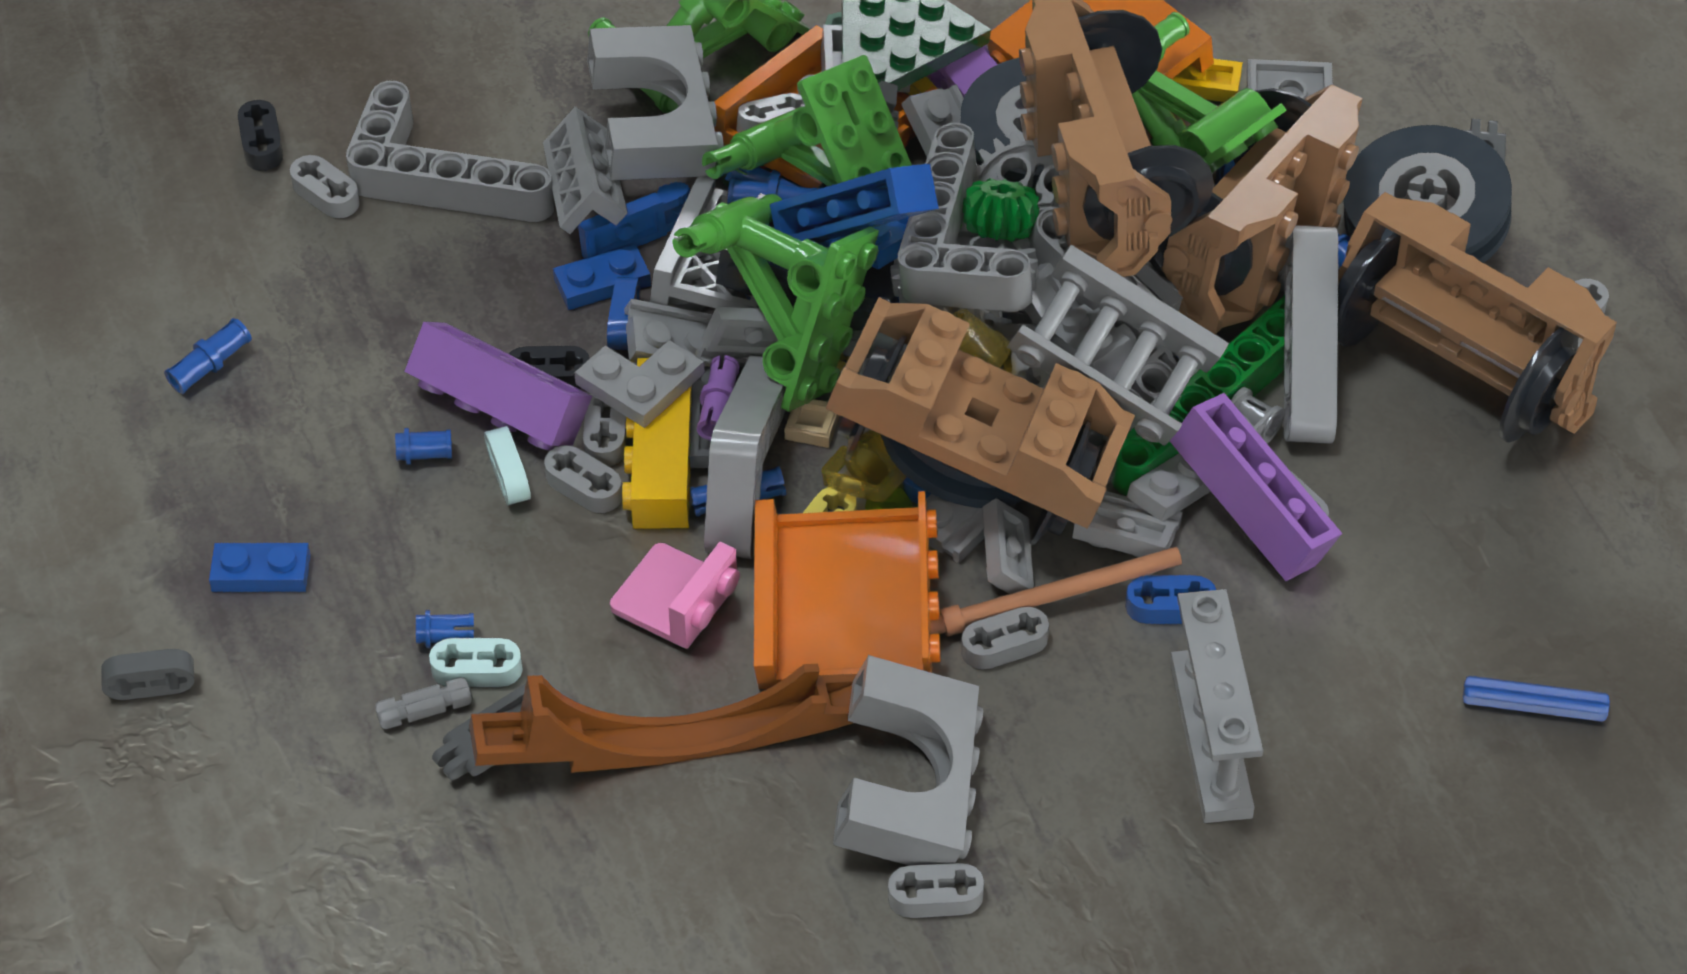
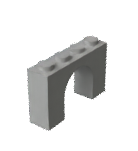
[587,25,724,180]
[833,655,983,866]

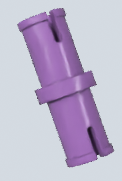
[697,355,740,441]

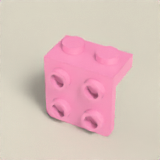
[610,542,740,649]

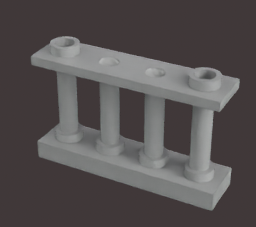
[1007,245,1229,446]
[1170,589,1263,823]

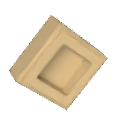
[784,399,840,448]

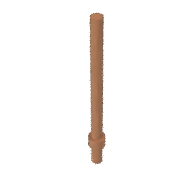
[931,547,1182,637]

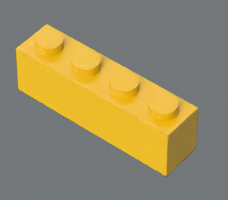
[622,358,692,529]

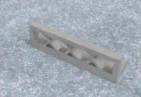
[543,107,627,234]

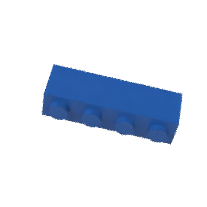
[770,163,939,243]

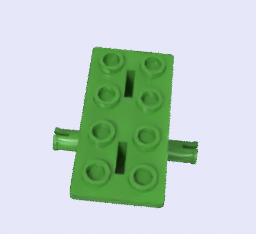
[588,0,810,113]
[1132,12,1286,173]
[702,55,912,186]
[672,194,879,412]

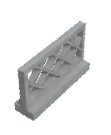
[650,176,759,308]

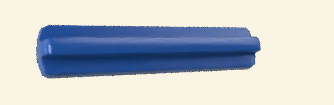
[1462,676,1610,722]

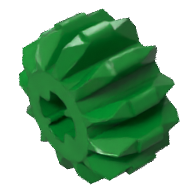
[962,178,1040,242]

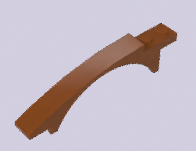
[469,664,857,773]

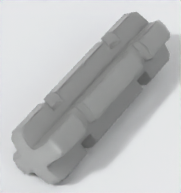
[376,677,472,729]

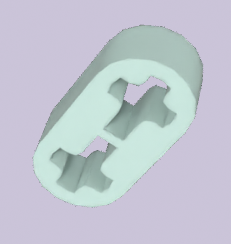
[484,426,531,505]
[429,638,523,687]

